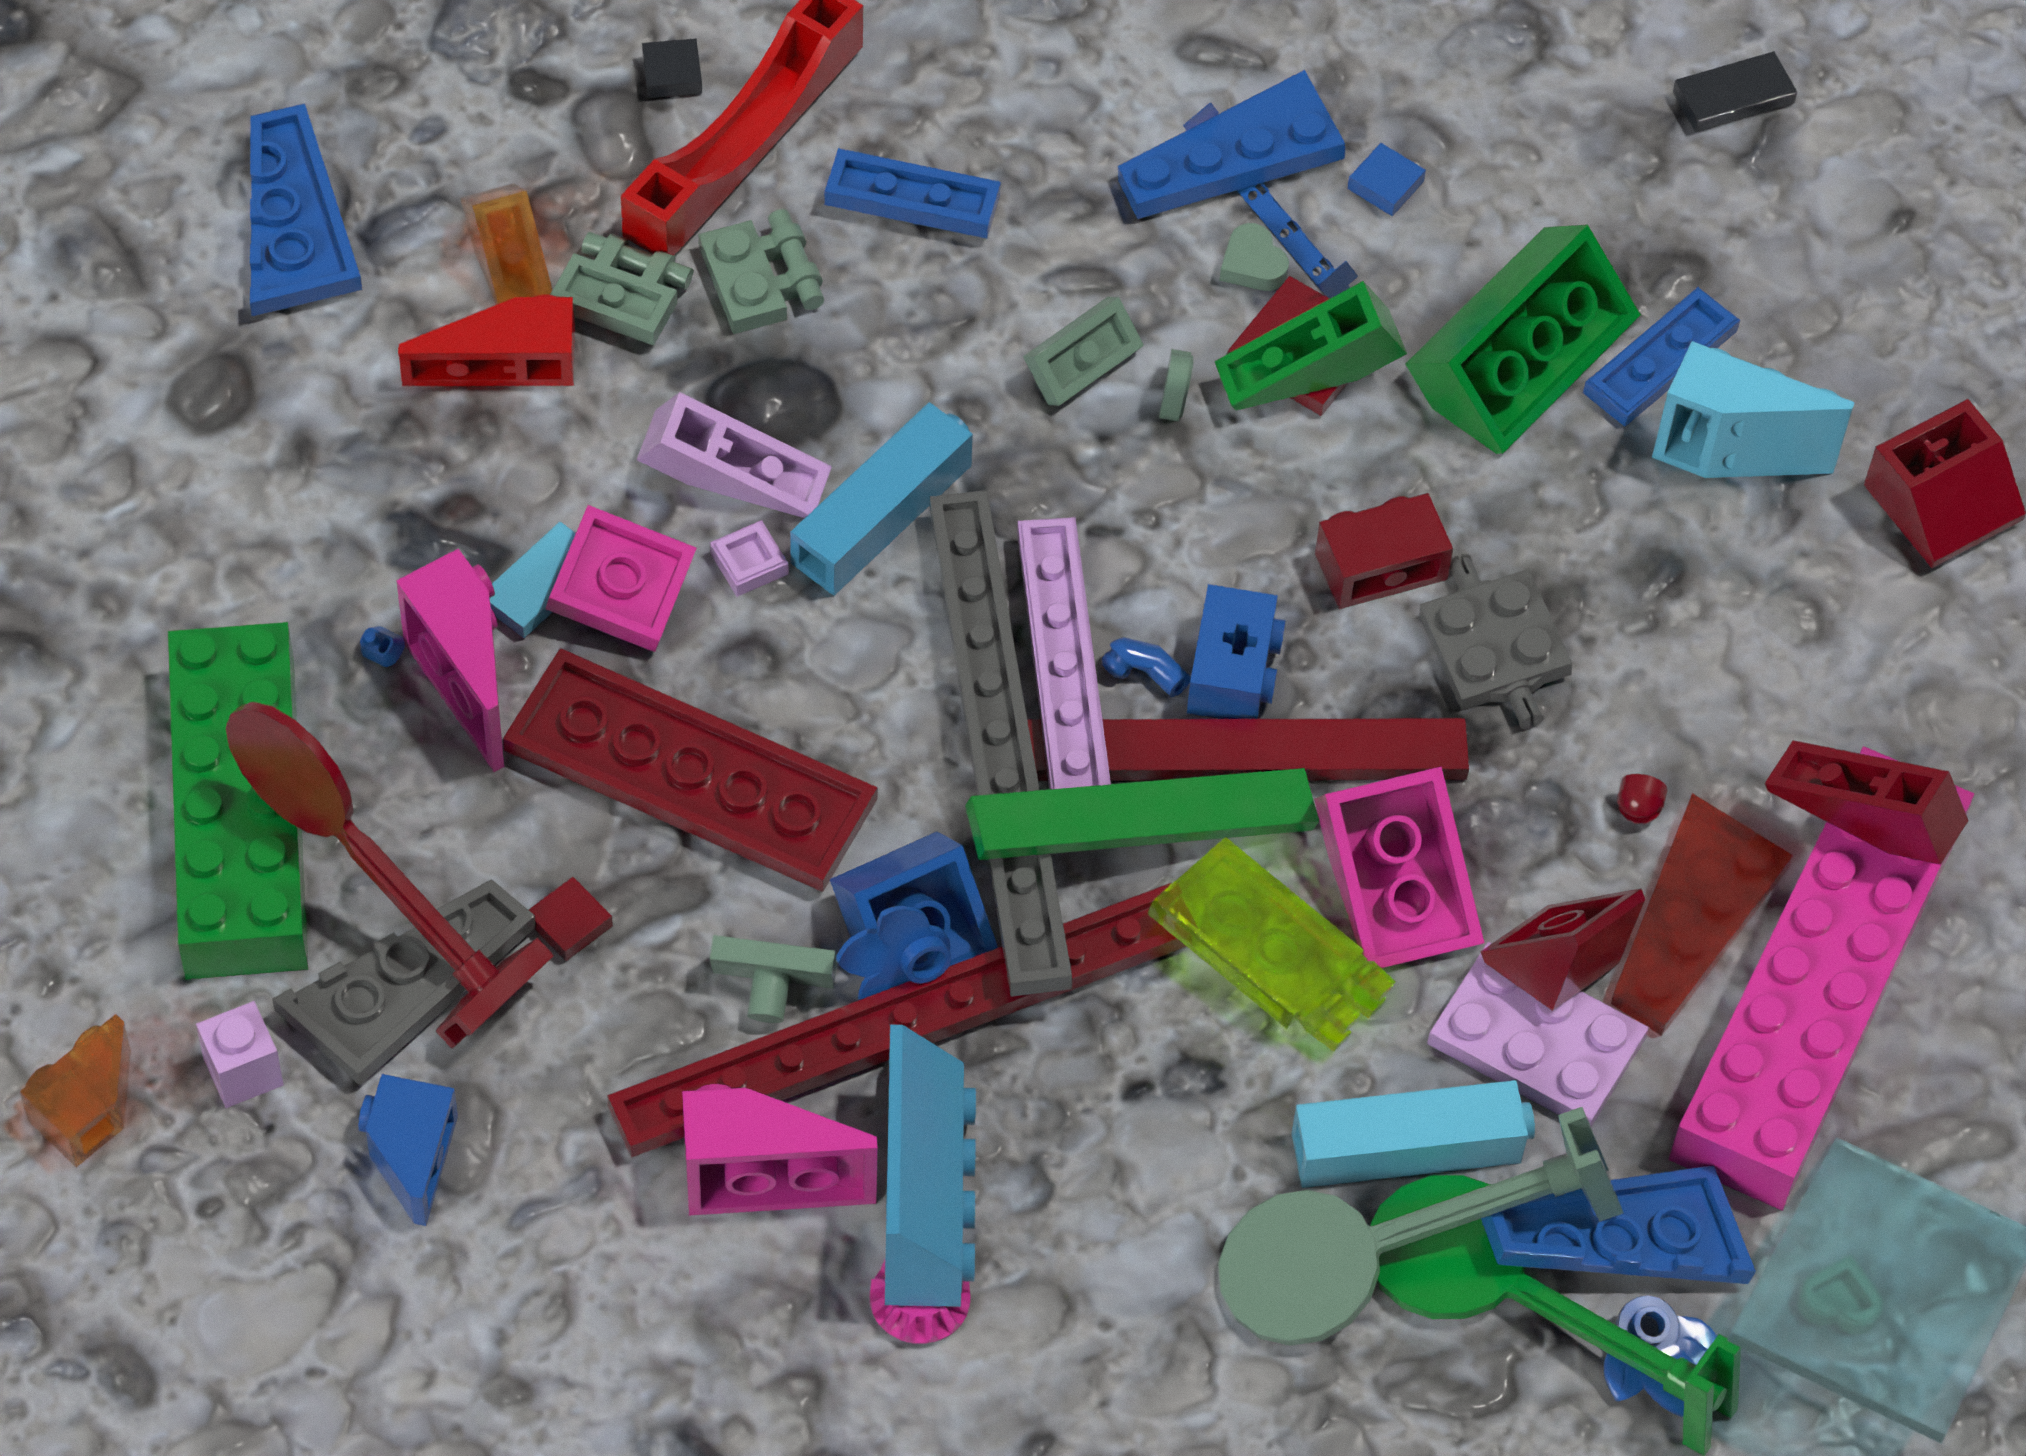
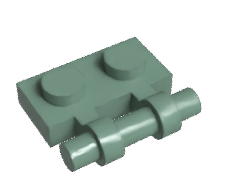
[698,209,824,334]
[550,232,694,346]

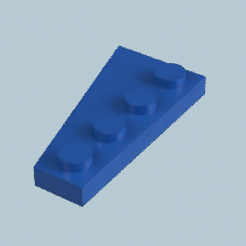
[1118,70,1345,219]
[250,103,362,316]
[1481,1165,1756,1284]

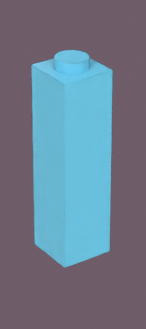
[1292,1080,1535,1188]

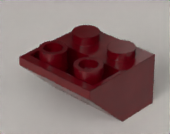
[1864,399,2026,568]

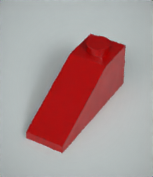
[398,294,575,386]

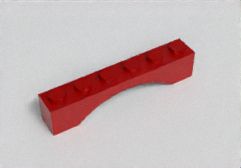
[620,0,864,256]

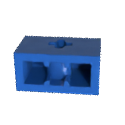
[1187,584,1286,719]

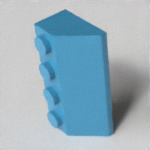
[885,1025,976,1307]

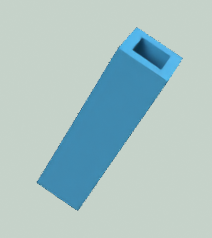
[790,402,973,596]

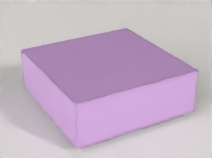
[710,520,789,597]

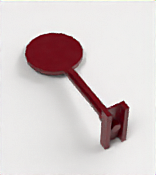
[225,702,554,1049]

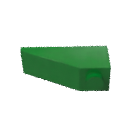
[1214,281,1407,411]

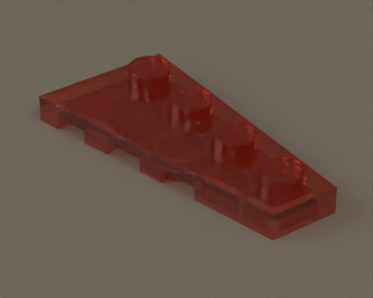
[1611,793,1793,1036]

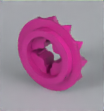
[870,1259,971,1344]

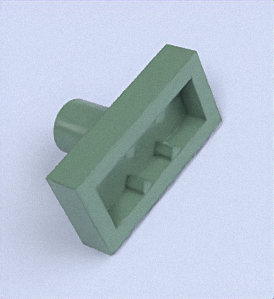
[710,935,837,1023]

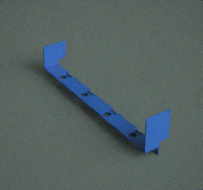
[1183,103,1358,298]

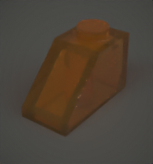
[460,183,553,305]

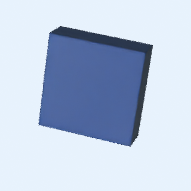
[1347,143,1426,216]

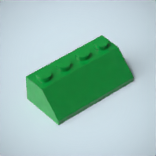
[1405,224,1641,454]

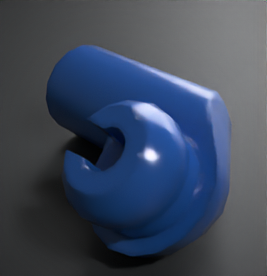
[1102,637,1191,698]

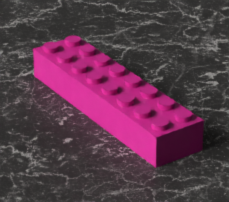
[1668,746,1975,1211]

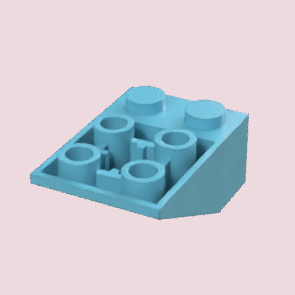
[1652,341,1855,478]

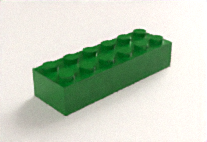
[168,622,309,980]

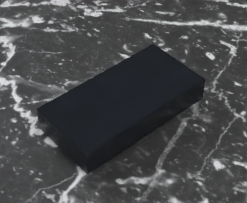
[1673,51,1797,133]

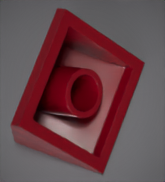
[1480,888,1646,1011]

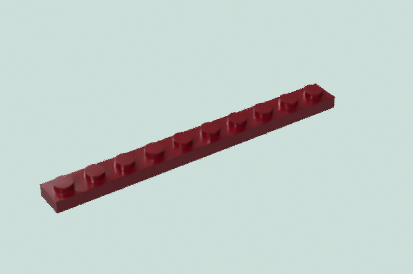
[607,883,1197,1158]

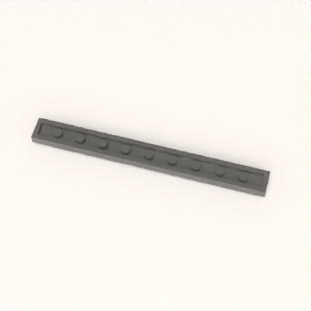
[930,490,1072,996]

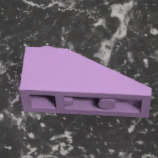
[637,392,832,518]

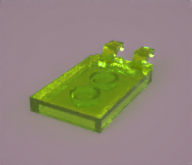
[1147,837,1396,1052]

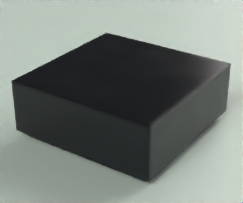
[642,38,702,98]

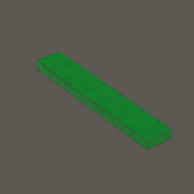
[965,768,1319,860]

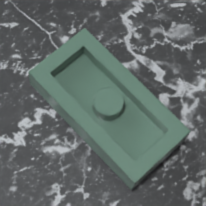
[1023,297,1144,406]

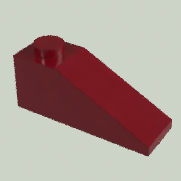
[1764,740,1969,865]

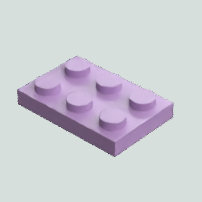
[1427,942,1649,1127]

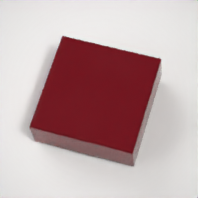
[528,877,613,961]

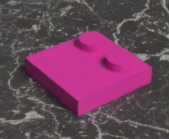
[545,505,697,652]

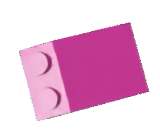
[396,548,504,772]
[1314,767,1484,972]
[682,1084,878,1216]

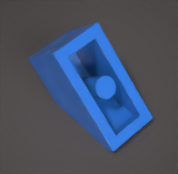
[358,1074,458,1226]

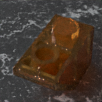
[20,1014,131,1168]

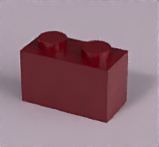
[1315,493,1453,609]

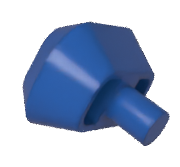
[360,626,405,667]

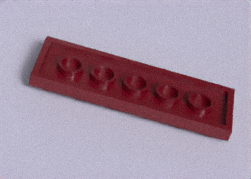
[503,648,878,892]

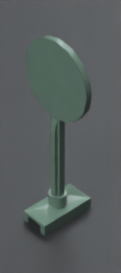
[1218,1107,1623,1346]

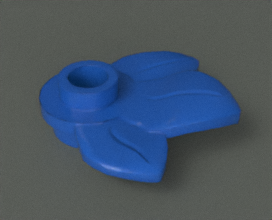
[836,906,951,1000]
[1604,1295,1717,1417]

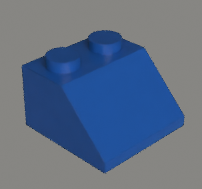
[830,831,998,966]

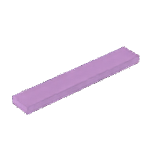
[1017,517,1111,789]

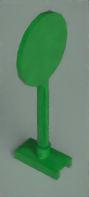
[1370,1175,1741,1456]

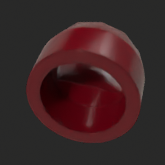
[1617,774,1668,824]

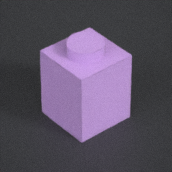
[196,1001,284,1108]

